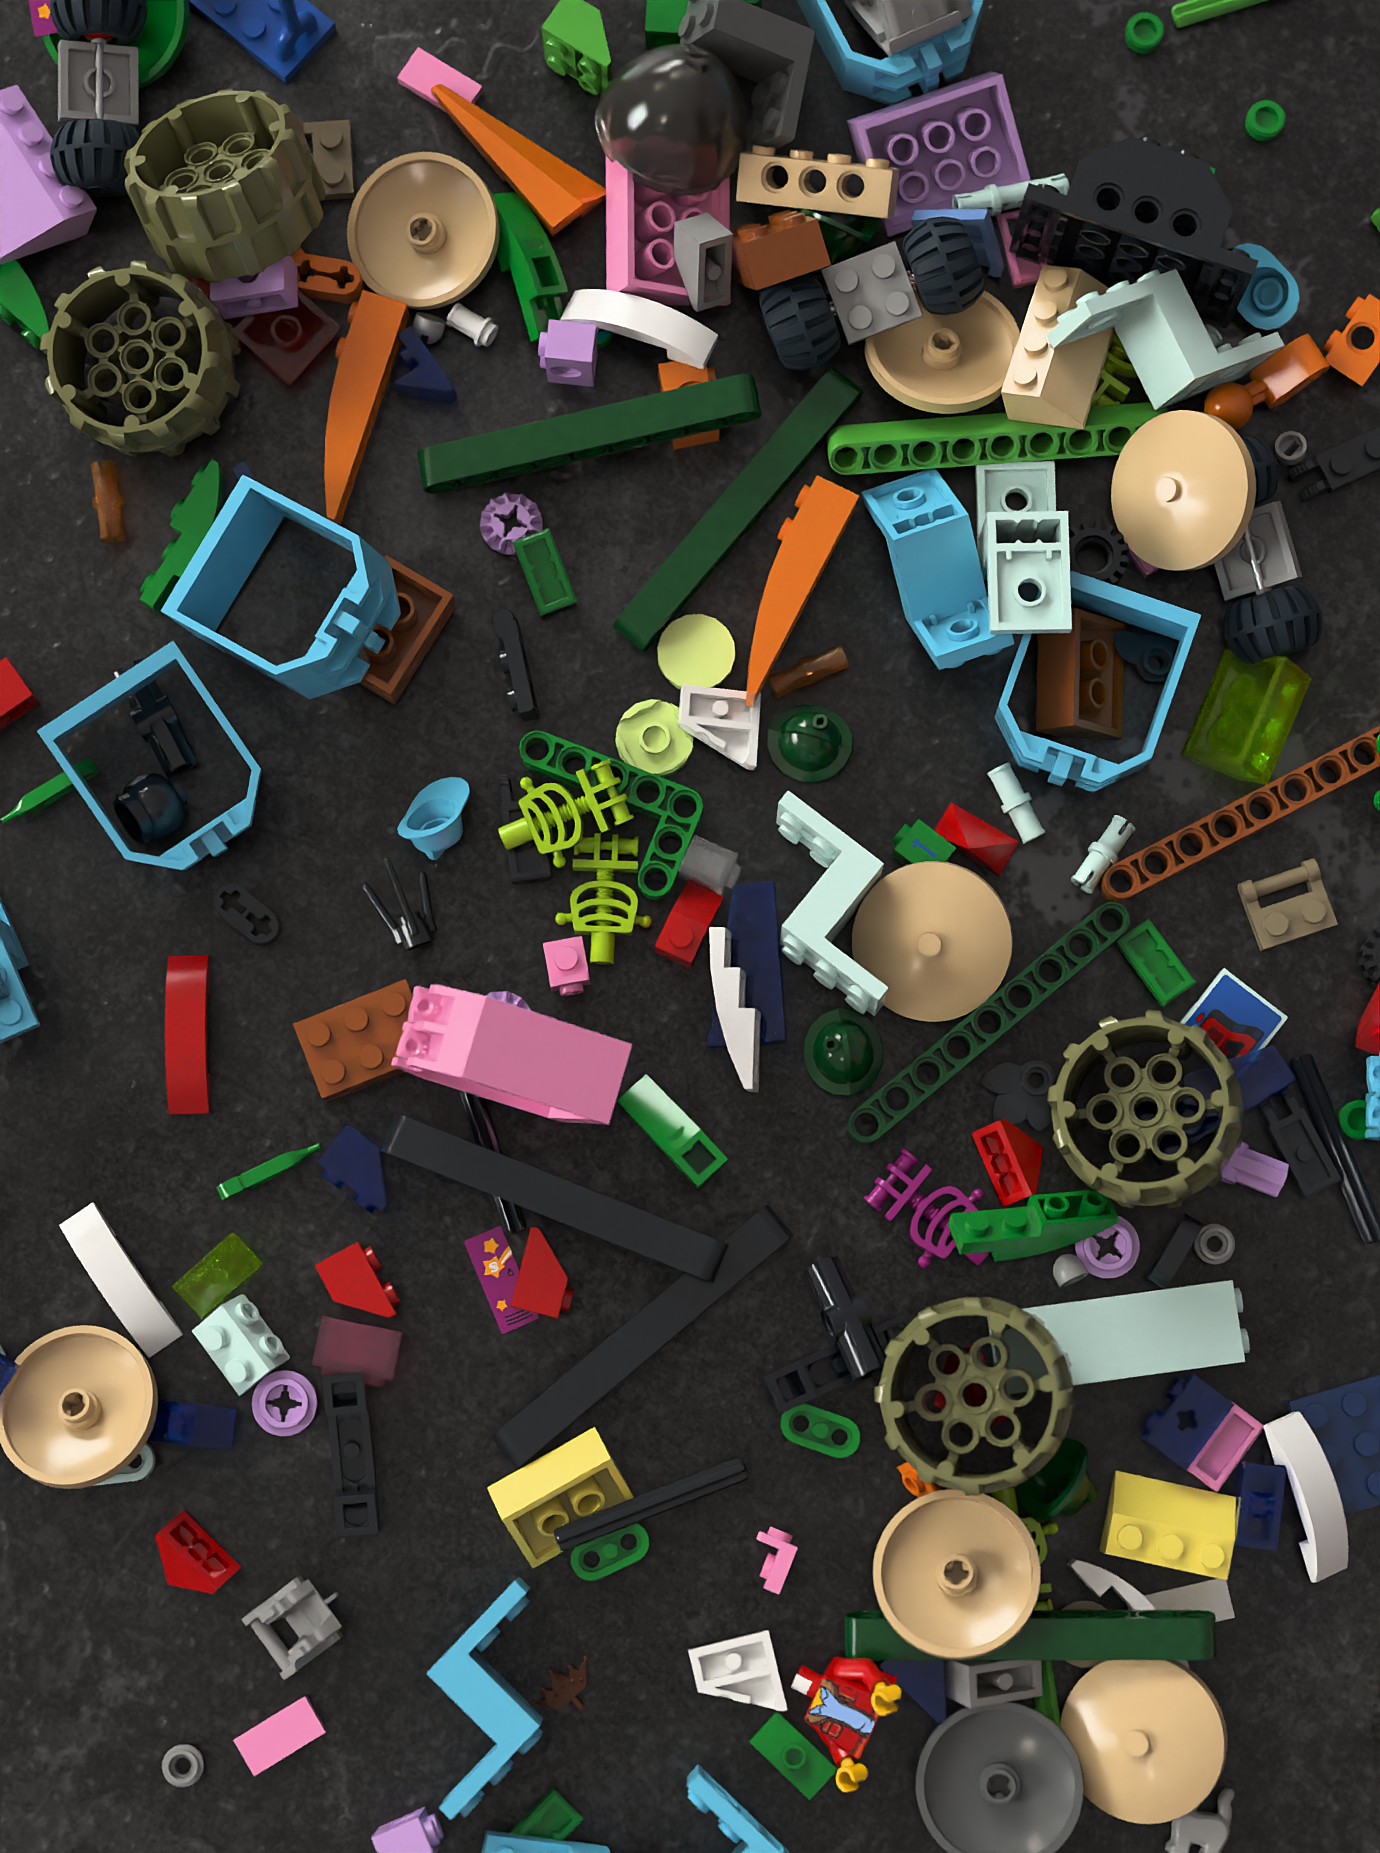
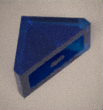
[878,1660,946,1725]

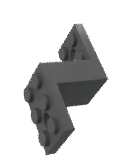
[678,0,815,152]

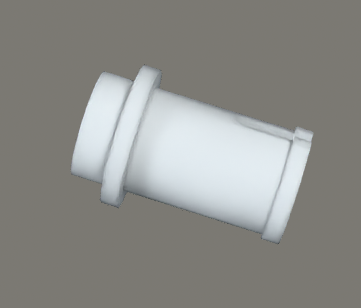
[446,303,498,347]

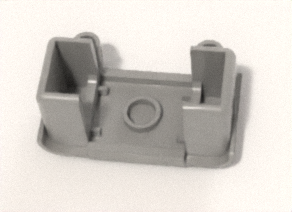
[843,0,973,56]

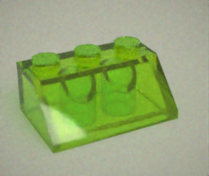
[1181,648,1312,785]

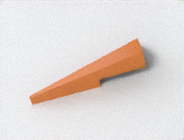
[431,84,606,237]

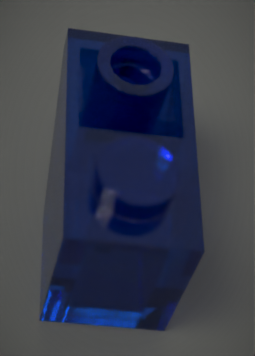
[317,1124,390,1214]
[147,1400,236,1449]

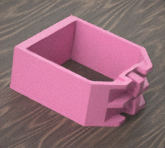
[391,985,632,1125]

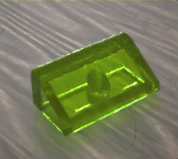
[172,1232,263,1318]

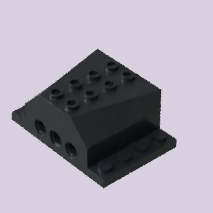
[1009,136,1259,329]

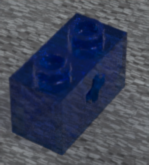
[1141,1374,1235,1470]
[1234,1461,1287,1551]

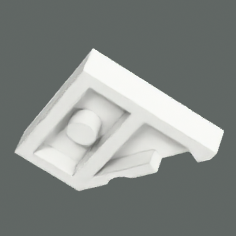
[678,684,761,770]
[688,1630,787,1712]

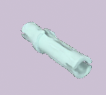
[952,174,1070,216]

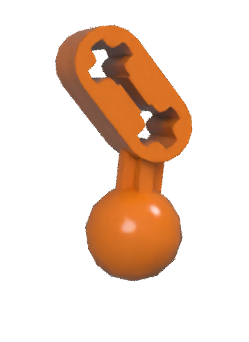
[291,247,365,304]
[1204,334,1330,430]

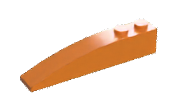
[324,290,410,525]
[745,475,859,707]

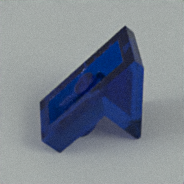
[394,326,457,404]

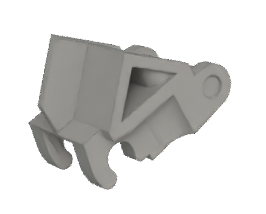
[241,1576,344,1680]

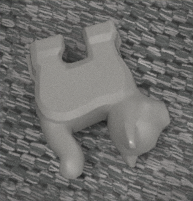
[1164,1788,1235,1853]

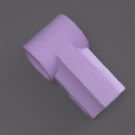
[1210,1134,1289,1197]

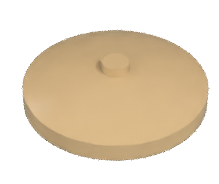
[347,152,500,310]
[864,286,1020,414]
[1111,410,1256,571]
[852,861,1013,1022]
[0,1325,158,1489]
[873,1489,1041,1660]
[1060,1660,1228,1824]

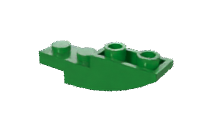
[492,192,568,343]
[0,259,52,350]
[139,459,226,615]
[948,1190,1119,1262]

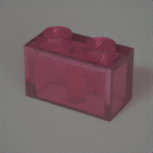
[312,1316,406,1387]

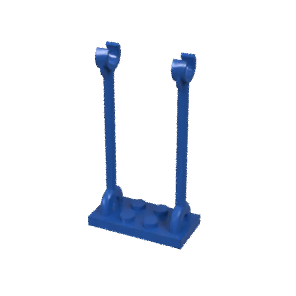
[188,0,336,84]

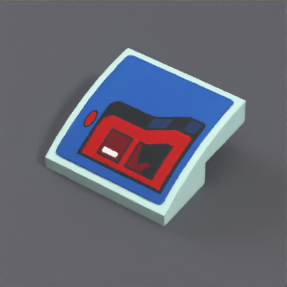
[1180,968,1288,1079]

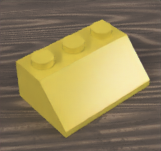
[487,1427,634,1569]
[1099,1471,1236,1580]

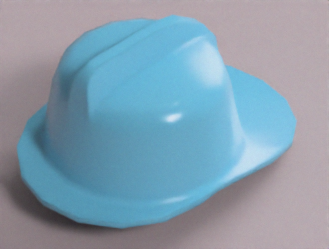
[1234,243,1300,330]
[397,777,470,860]

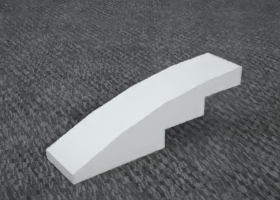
[709,927,761,1092]

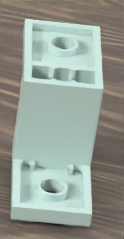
[1046,269,1284,410]
[975,461,1072,634]
[776,791,889,1016]

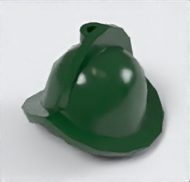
[798,208,879,268]
[767,704,853,782]
[803,1007,883,1096]
[1017,1437,1099,1523]

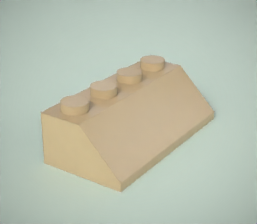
[1001,265,1115,429]

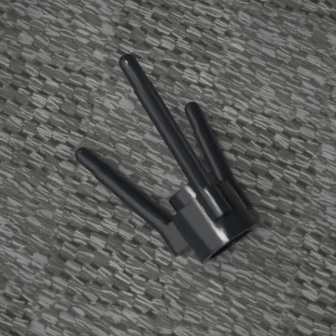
[362,857,437,951]

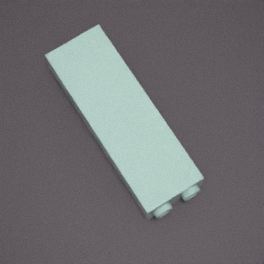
[987,1280,1250,1394]

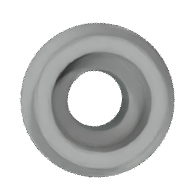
[1194,1224,1235,1264]
[162,1744,204,1787]

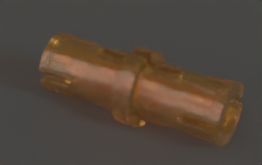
[90,461,126,543]
[768,644,849,699]

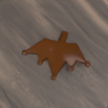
[530,1655,589,1710]

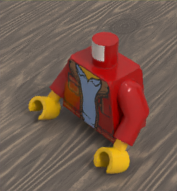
[791,1656,901,1792]

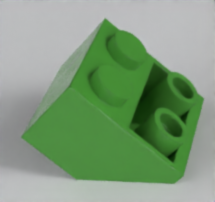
[542,0,613,99]

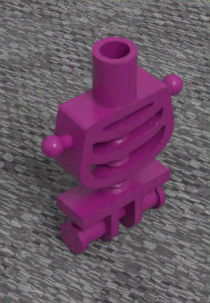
[863,1149,989,1268]

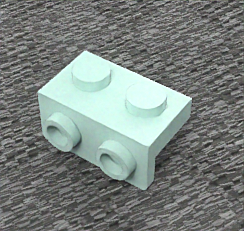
[192,1294,290,1396]

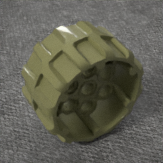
[124,88,326,283]
[40,260,241,458]
[1047,1010,1244,1209]
[875,1297,1076,1496]

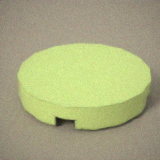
[657,614,735,690]
[615,699,694,778]

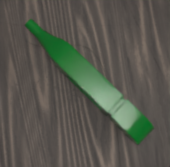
[0,758,99,824]
[216,1143,321,1201]

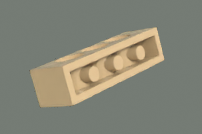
[736,145,900,218]

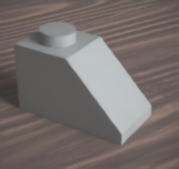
[674,212,733,312]
[944,1660,1042,1708]

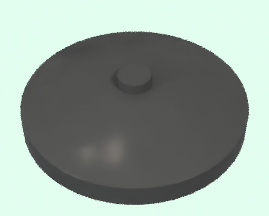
[916,1701,1083,1853]

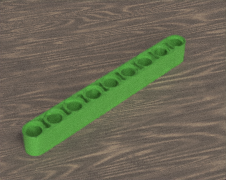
[826,402,1170,475]

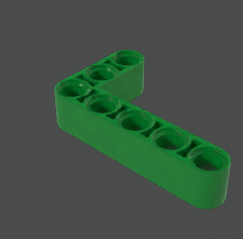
[519,730,703,903]

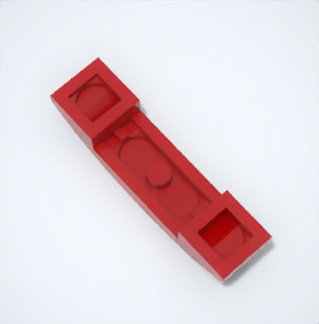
[165,955,210,1115]

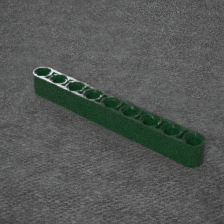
[613,367,864,652]
[417,374,762,494]
[847,902,1130,1145]
[844,1610,1217,1660]

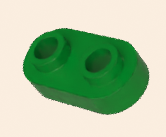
[780,1403,860,1458]
[571,1523,649,1581]

